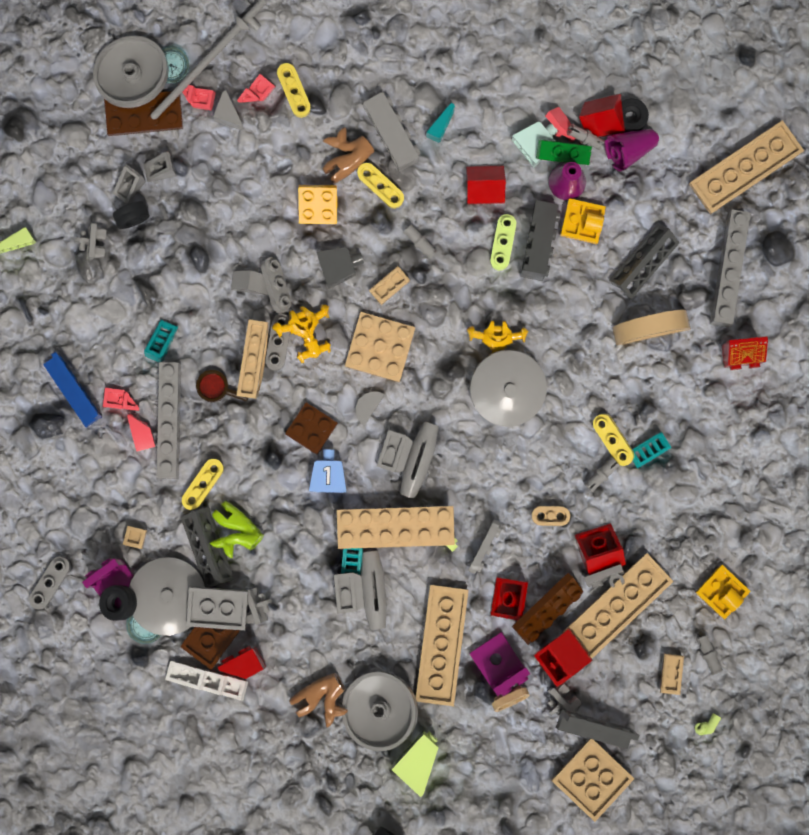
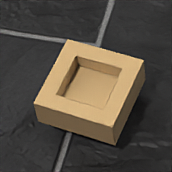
[123,526,147,549]

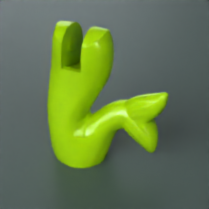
[210,501,264,558]

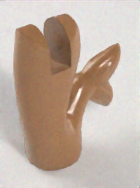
[323,127,375,184]
[289,673,348,728]

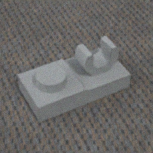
[584,564,625,589]

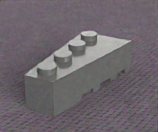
[520,200,561,281]

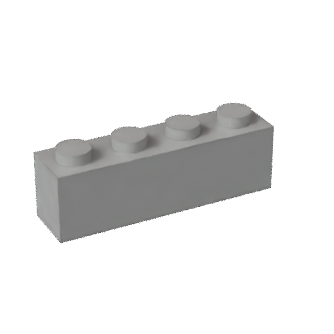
[363,92,420,172]

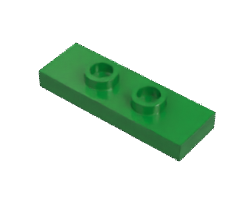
[536,140,592,165]

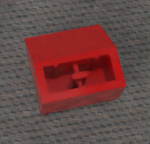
[534,628,593,687]
[218,646,266,679]

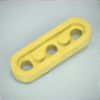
[277,63,311,118]
[357,163,404,209]
[593,414,634,466]
[182,459,224,510]

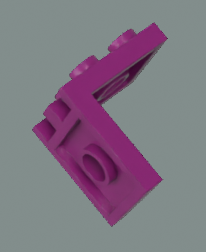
[82,558,134,608]
[469,632,530,696]

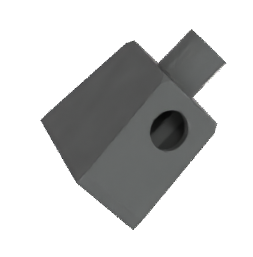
[317,247,364,289]

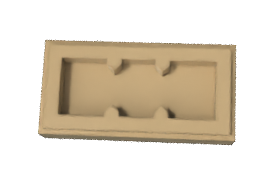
[369,266,410,306]
[660,654,684,695]

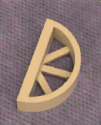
[612,310,691,346]
[236,320,268,399]

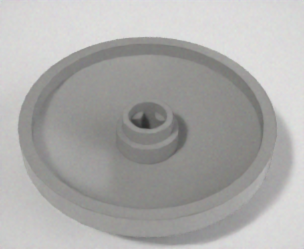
[93,36,169,108]
[470,350,547,427]
[129,557,205,636]
[342,671,418,751]

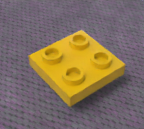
[298,185,337,224]
[560,198,606,244]
[695,565,751,620]

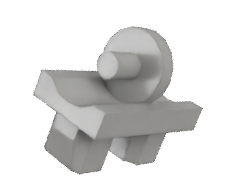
[74,223,106,261]
[246,587,272,624]
[547,683,582,716]

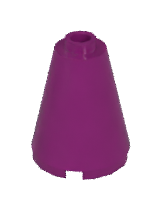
[604,129,659,171]
[548,162,586,201]

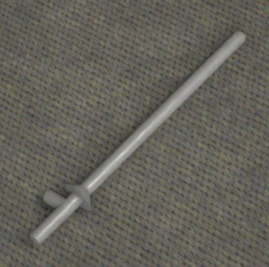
[151,0,267,119]

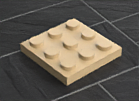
[345,312,416,383]
[551,739,634,822]

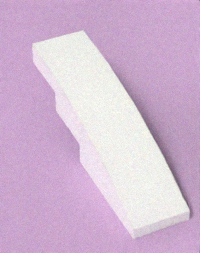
[165,661,248,701]

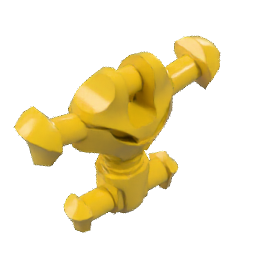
[272,304,331,363]
[466,321,529,354]

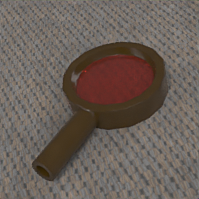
[196,370,248,403]

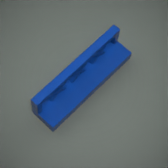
[43,352,102,428]

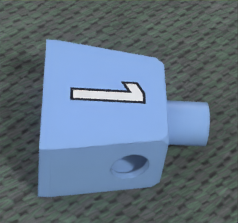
[309,449,347,493]

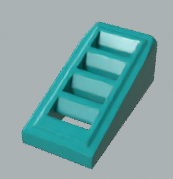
[426,103,455,143]
[144,320,178,363]
[632,432,671,469]
[341,548,363,575]

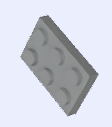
[186,586,248,631]

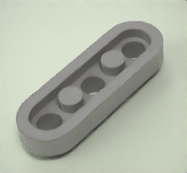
[261,257,291,314]
[266,314,290,371]
[468,519,503,574]
[29,557,71,609]

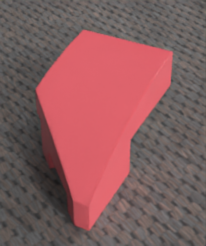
[237,74,276,103]
[178,84,216,111]
[545,107,576,142]
[102,388,139,411]
[127,414,156,451]

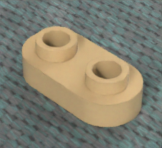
[531,506,570,526]
[491,686,530,712]

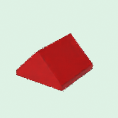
[579,94,625,137]
[466,166,506,204]
[490,577,528,621]

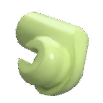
[694,713,721,735]

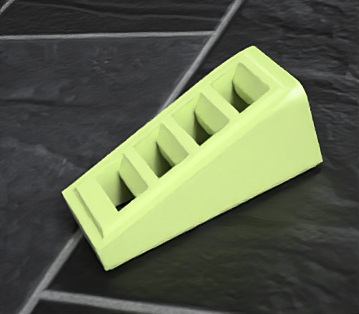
[0,227,37,254]

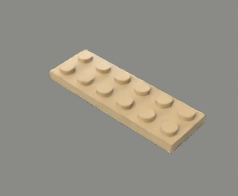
[689,120,804,215]
[337,506,455,549]
[562,553,674,658]
[416,585,469,706]

